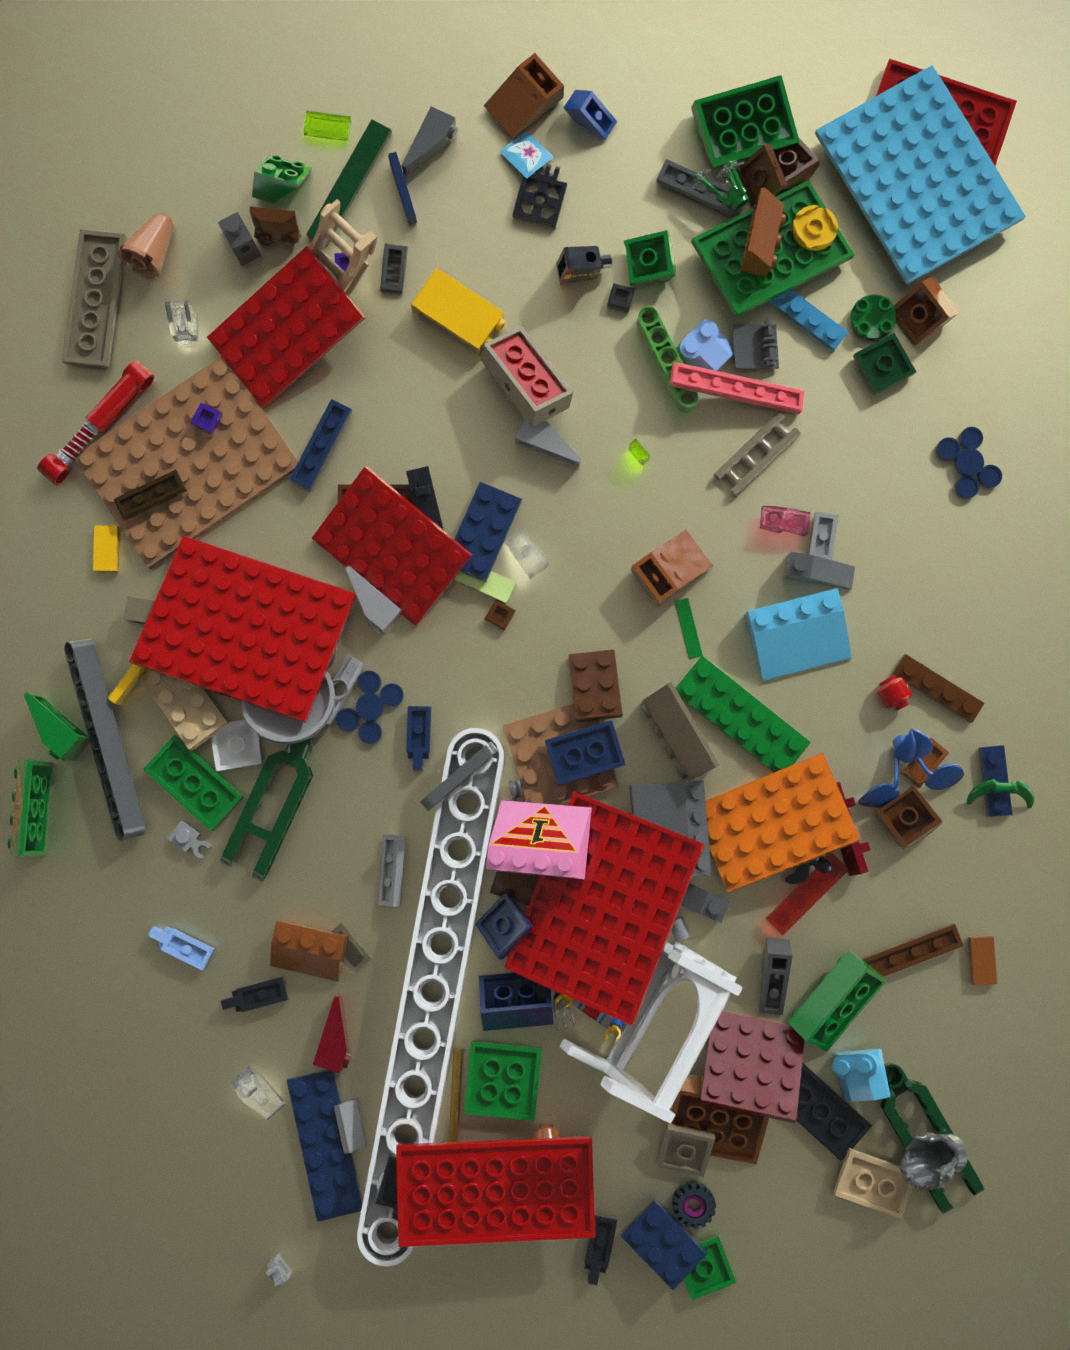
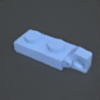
[148,926,215,971]

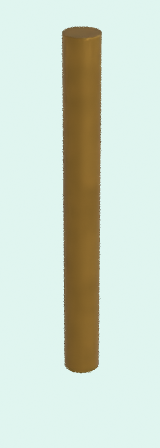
[448,1048,463,1142]

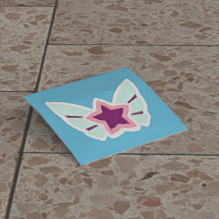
[500,131,554,178]

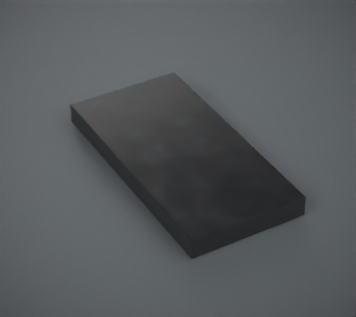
[796,1062,872,1162]

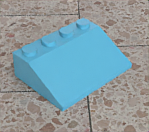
[744,588,852,681]

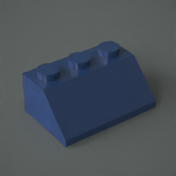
[479,973,554,1031]

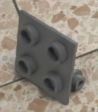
[732,320,779,369]

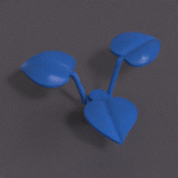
[858,728,965,808]

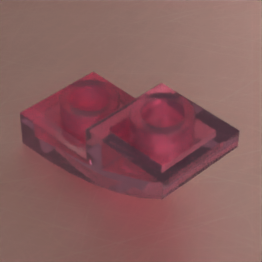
[760,506,811,536]

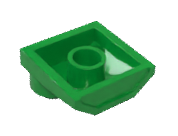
[624,230,676,285]

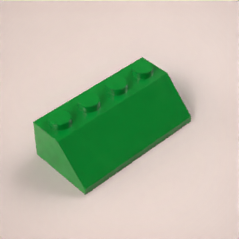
[788,950,887,1052]

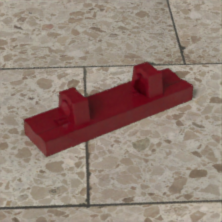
[836,782,871,876]

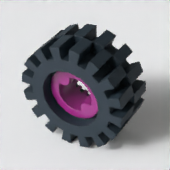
[672,1181,716,1229]

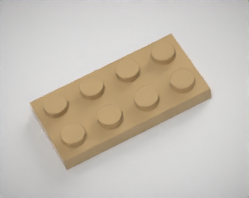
[139,670,229,751]

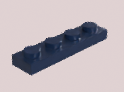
[290,399,352,491]

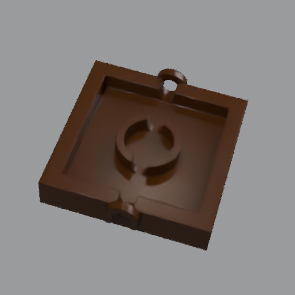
[736,144,787,208]

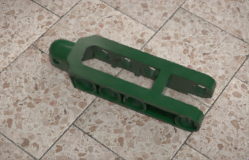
[220,738,314,882]
[880,1062,985,1214]

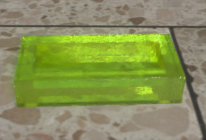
[303,111,352,141]

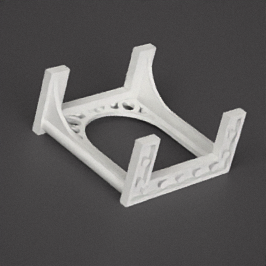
[560,941,743,1124]

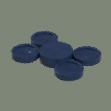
[936,427,1002,499]
[336,671,404,744]

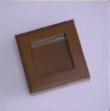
[485,599,516,631]

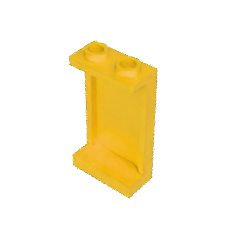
[411,267,506,355]

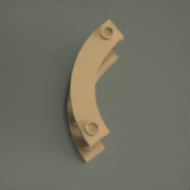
[309,199,377,297]

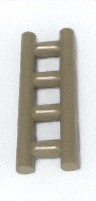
[714,412,801,497]

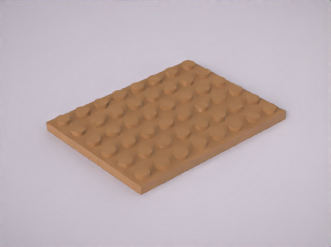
[74,356,298,569]

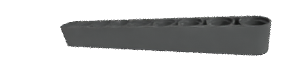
[64,638,145,841]

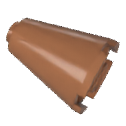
[117,213,174,279]

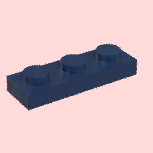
[979,745,1013,817]

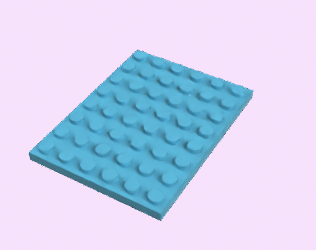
[815,65,1026,285]

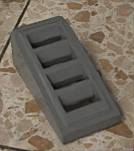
[380,243,408,293]

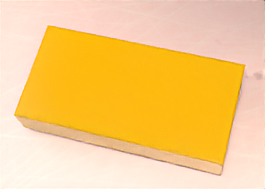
[93,525,119,572]
[108,664,148,705]

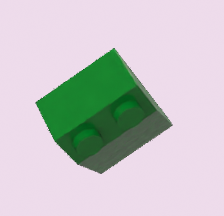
[24,691,90,761]

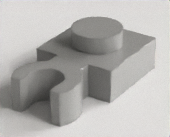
[168,820,212,859]
[266,1254,292,1287]

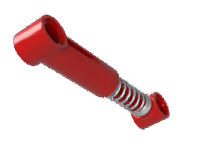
[37,360,155,485]

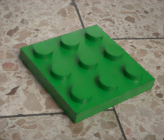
[464,1041,542,1121]

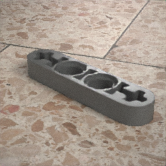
[420,742,499,811]

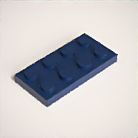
[455,482,522,582]

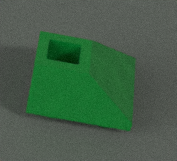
[252,155,312,203]

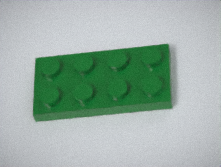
[143,734,244,831]

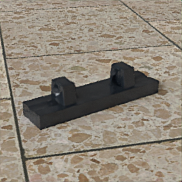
[406,466,444,530]

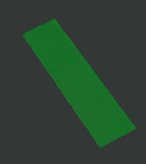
[675,598,703,659]

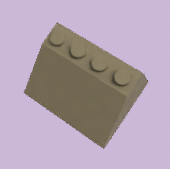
[641,682,720,781]

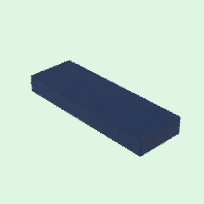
[388,152,417,225]

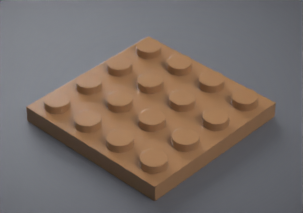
[503,703,619,805]

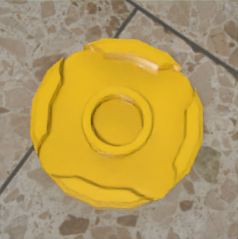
[792,205,838,251]

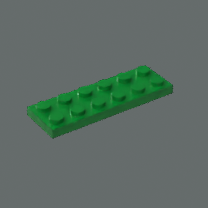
[675,656,811,773]

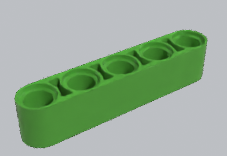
[637,306,699,413]

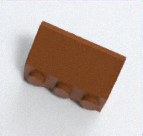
[740,187,786,277]
[270,920,349,982]

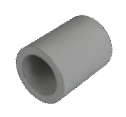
[672,916,692,942]

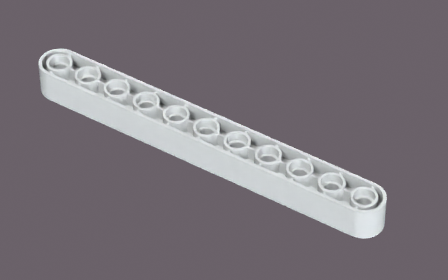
[357,728,505,1266]

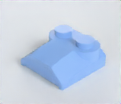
[676,319,734,371]

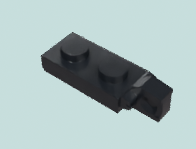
[221,976,289,1012]
[584,1214,617,1285]

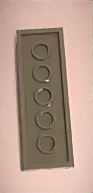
[62,229,127,368]

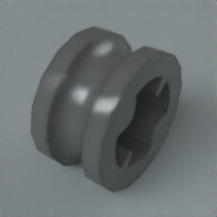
[508,778,524,801]

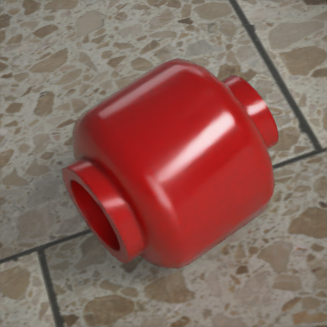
[877,675,912,711]

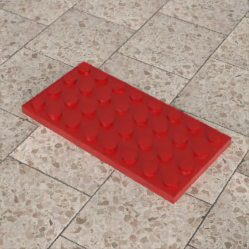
[396,1136,595,1247]

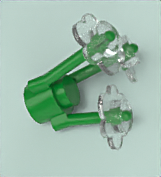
[692,160,750,210]

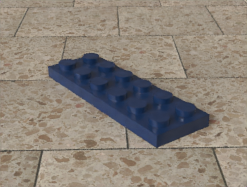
[287,1070,363,1222]

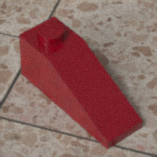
[313,993,351,1073]

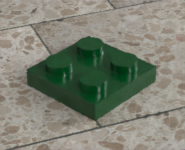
[853,333,916,395]

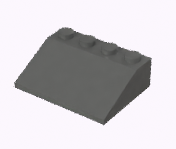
[629,780,712,876]

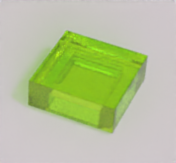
[628,438,650,465]

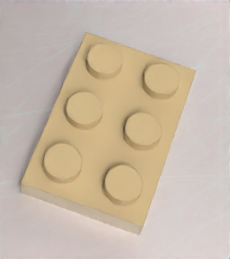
[833,1148,914,1219]

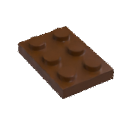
[568,649,623,722]

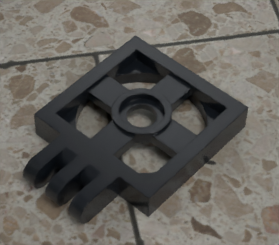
[512,164,567,228]

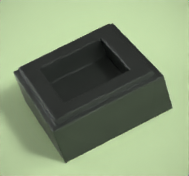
[607,283,635,313]

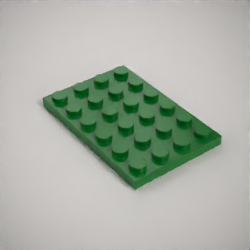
[691,180,855,318]

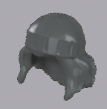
[900,1132,968,1190]

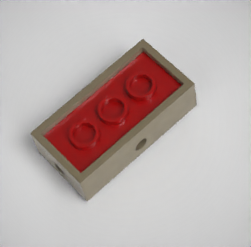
[481,326,573,427]

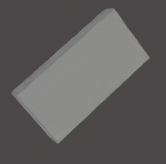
[334,1099,367,1153]

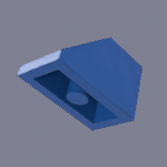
[563,90,618,140]

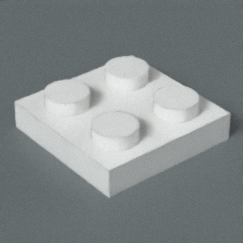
[211,719,264,772]

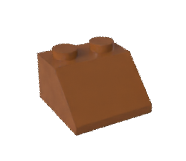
[894,277,960,345]

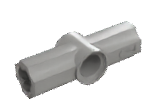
[327,655,366,725]

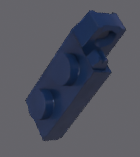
[406,706,432,771]

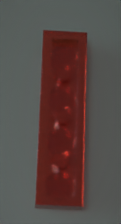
[765,853,849,936]

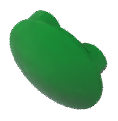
[851,294,896,340]

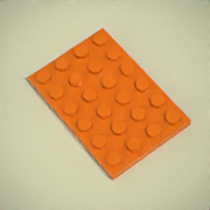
[706,753,861,893]

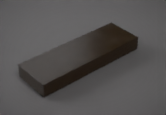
[113,469,187,521]

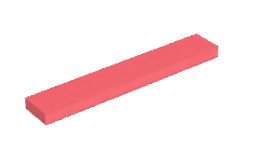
[669,362,804,414]

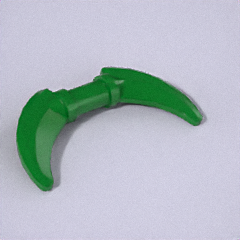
[967,779,1034,808]

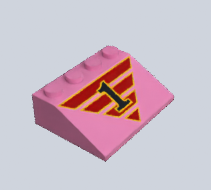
[486,800,592,879]

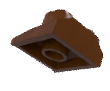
[773,138,820,191]
[249,206,302,247]
[875,785,943,850]
[490,871,540,906]

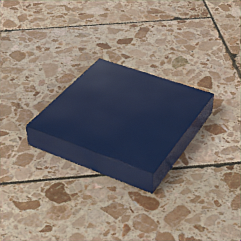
[475,892,534,960]

